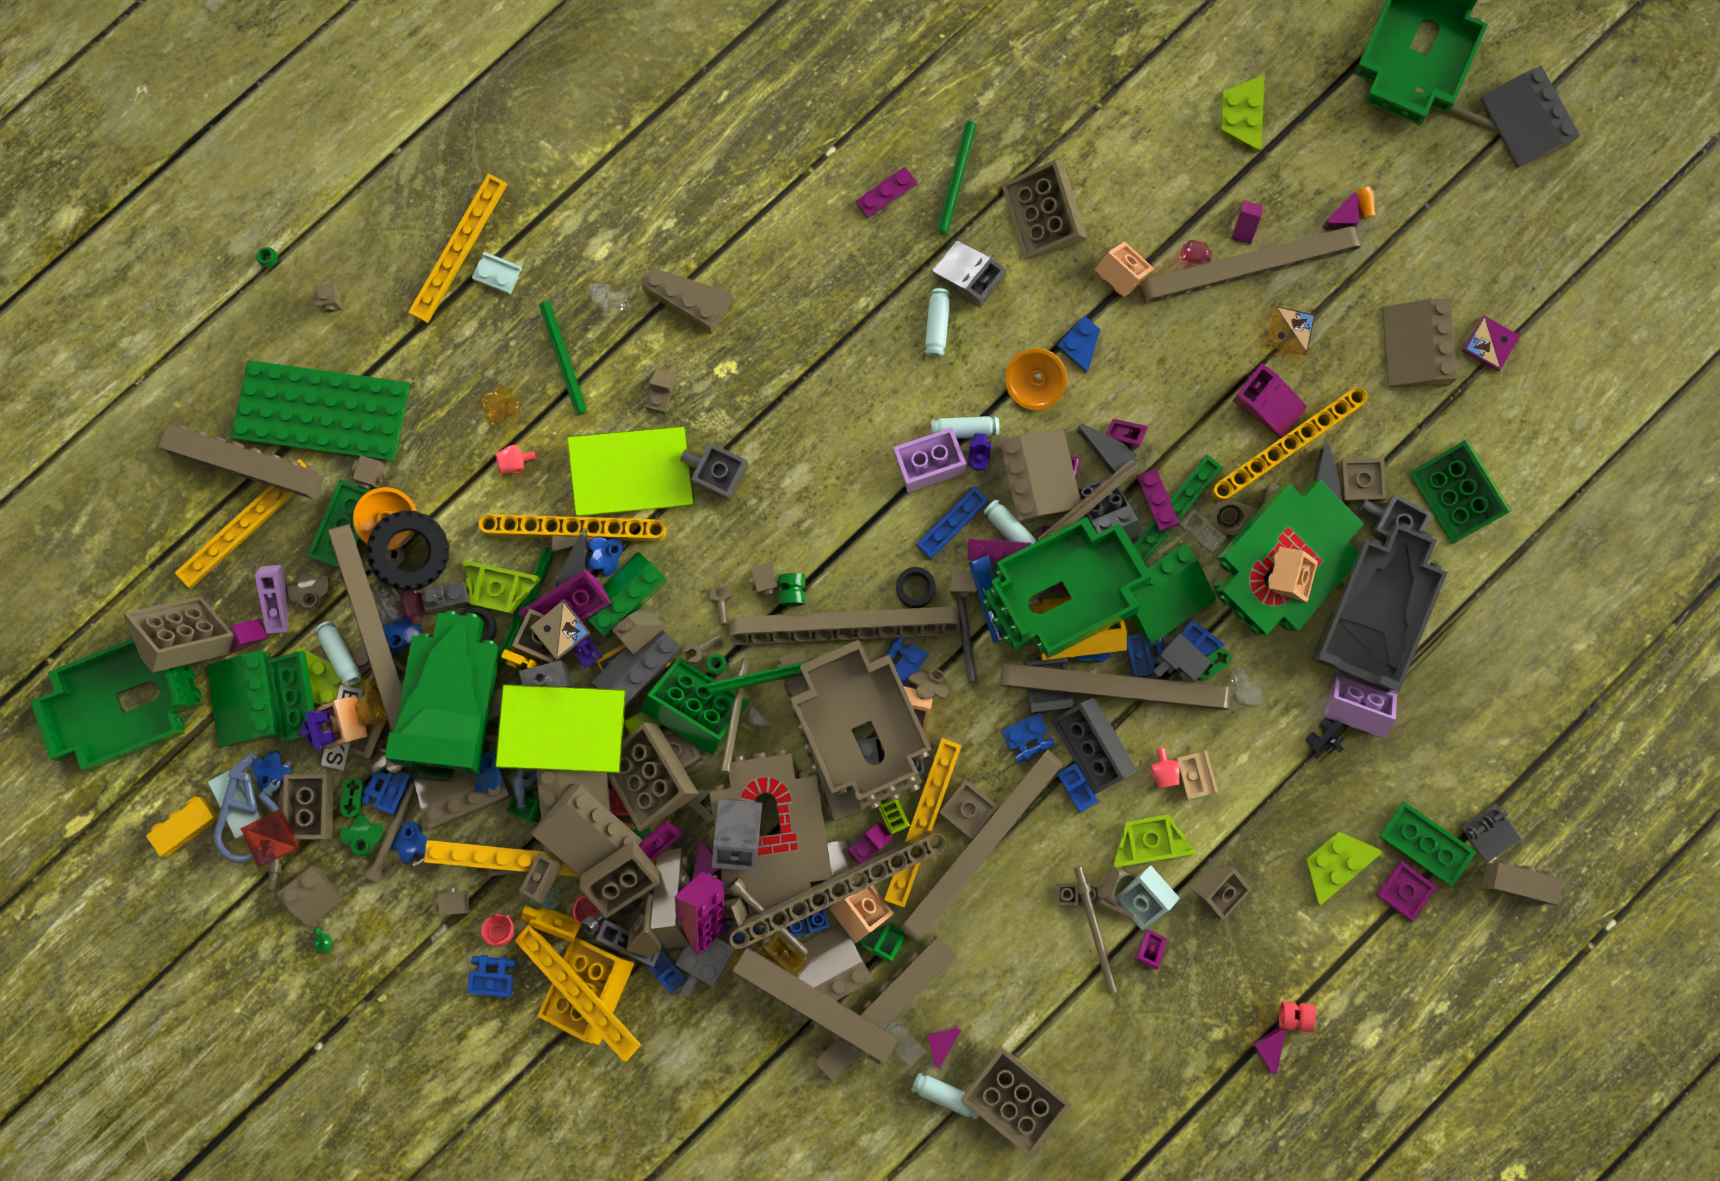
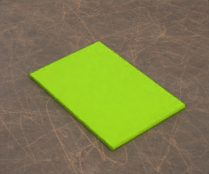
[567,426,694,517]
[495,684,626,774]

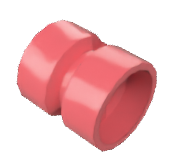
[1279,1001,1316,1033]

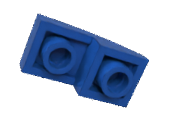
[781,909,830,937]

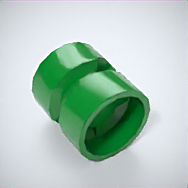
[778,573,806,606]

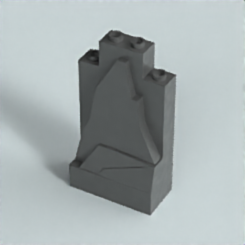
[1311,523,1448,692]

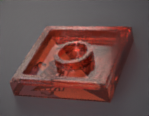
[240,809,300,868]

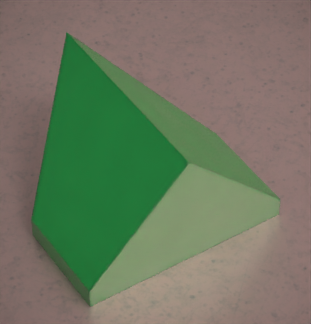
[507,788,541,823]
[857,923,906,963]

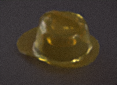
[355,678,386,726]

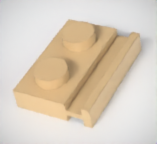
[1176,751,1218,800]

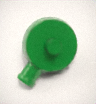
[313,928,333,954]

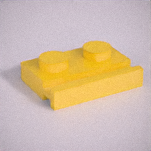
[501,649,540,671]

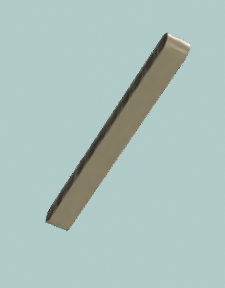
[1140,226,1361,303]
[328,524,402,733]
[730,607,960,645]
[1000,664,1231,710]
[899,749,1064,943]
[727,830,946,949]

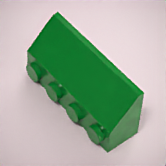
[587,552,668,639]

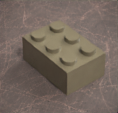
[282,774,334,840]
[580,840,660,918]
[1480,860,1564,905]

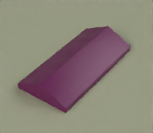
[518,569,611,621]

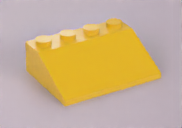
[1032,596,1127,660]
[537,937,635,1045]

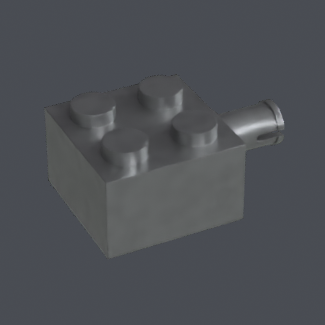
[680,443,749,502]
[1359,494,1433,543]
[519,660,573,688]
[675,937,736,998]

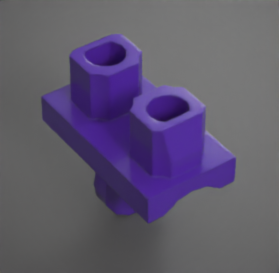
[968,433,991,471]
[572,636,603,669]
[297,710,336,750]

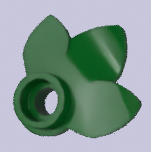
[340,814,383,857]

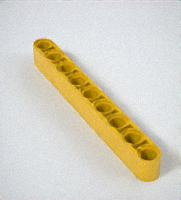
[1211,387,1367,503]
[479,514,667,542]

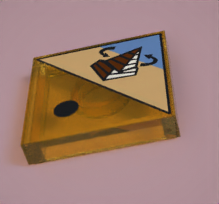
[1266,306,1316,355]

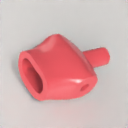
[495,445,536,474]
[1150,747,1180,788]

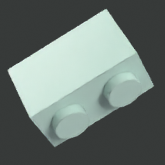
[1115,865,1180,931]

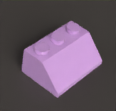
[893,427,966,493]
[1324,673,1397,738]

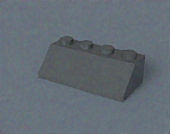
[591,631,681,711]
[1052,697,1137,795]

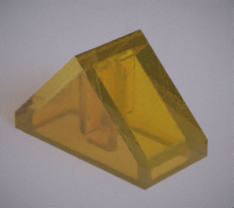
[763,932,808,976]

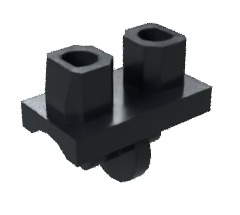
[1305,717,1344,758]

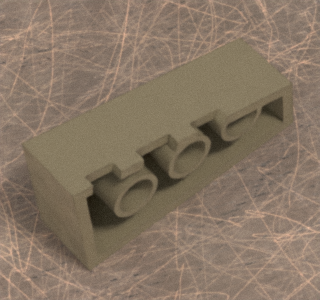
[641,267,734,333]
[650,848,691,949]

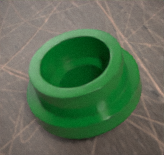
[256,247,278,268]
[706,654,727,675]

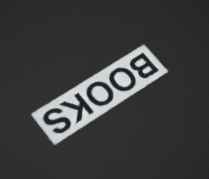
[321,685,363,770]

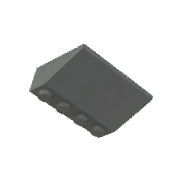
[1480,65,1580,168]

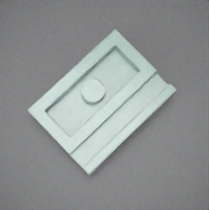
[472,252,522,295]

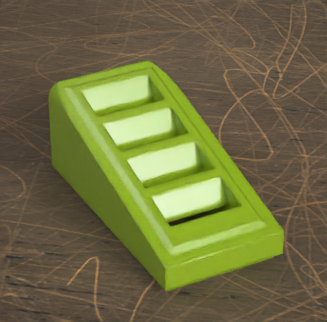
[878,798,910,835]

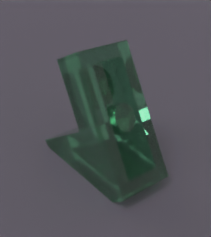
[411,765,454,782]

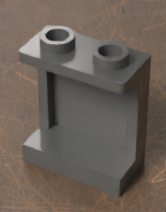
[1024,656,1074,714]

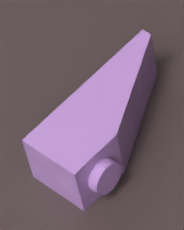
[255,565,288,634]

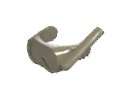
[1098,867,1136,919]

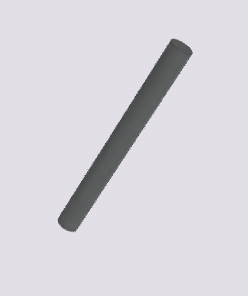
[956,598,976,682]

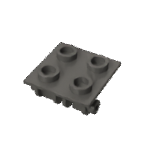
[1461,803,1521,863]

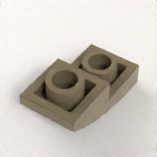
[1057,884,1101,905]

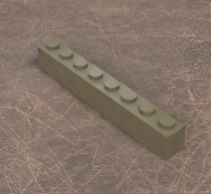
[158,424,325,500]
[777,650,859,821]
[815,936,957,1081]
[733,947,899,1064]

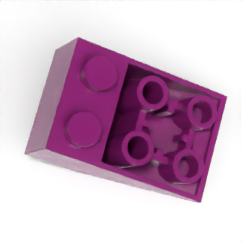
[1233,363,1307,438]
[674,872,725,955]

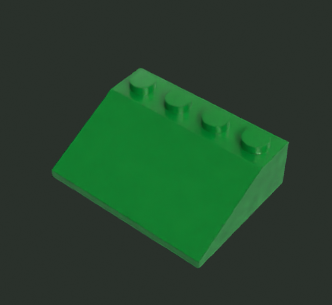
[1409,440,1512,544]
[1130,543,1216,645]
[207,651,280,748]
[641,658,749,756]

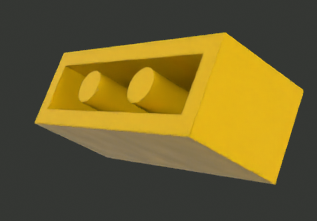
[146,797,219,857]

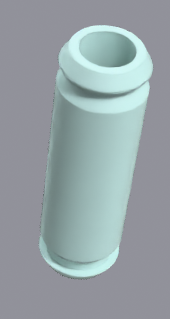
[925,288,950,358]
[931,416,999,438]
[984,500,1037,544]
[315,621,361,686]
[911,1073,979,1120]

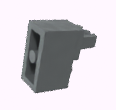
[421,581,472,615]
[1152,633,1212,682]

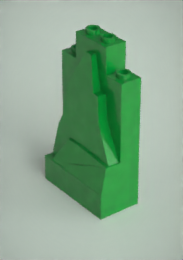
[385,611,501,775]

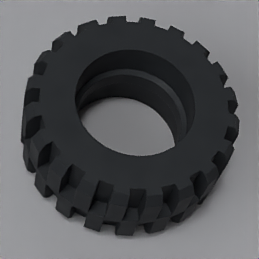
[367,510,449,591]

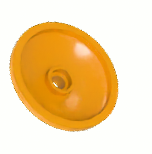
[1005,348,1067,410]
[353,487,417,550]

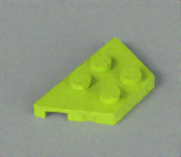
[1220,76,1265,153]
[463,560,540,614]
[296,647,366,706]
[1113,814,1196,867]
[1305,832,1383,906]

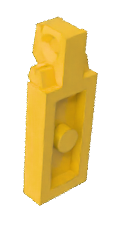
[521,905,582,943]

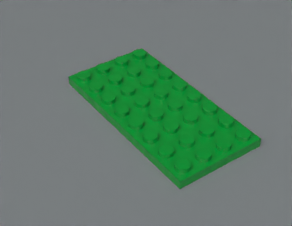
[230,360,411,463]

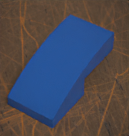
[1057,763,1098,813]
[646,949,686,994]

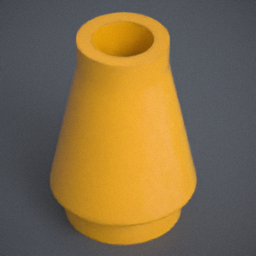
[1354,187,1376,219]

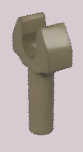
[710,585,731,625]
[683,635,722,663]

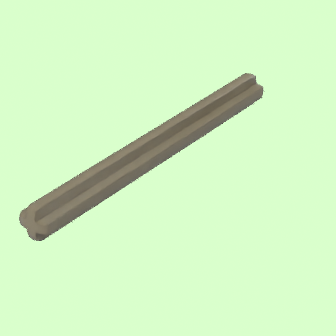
[1038,460,1139,541]

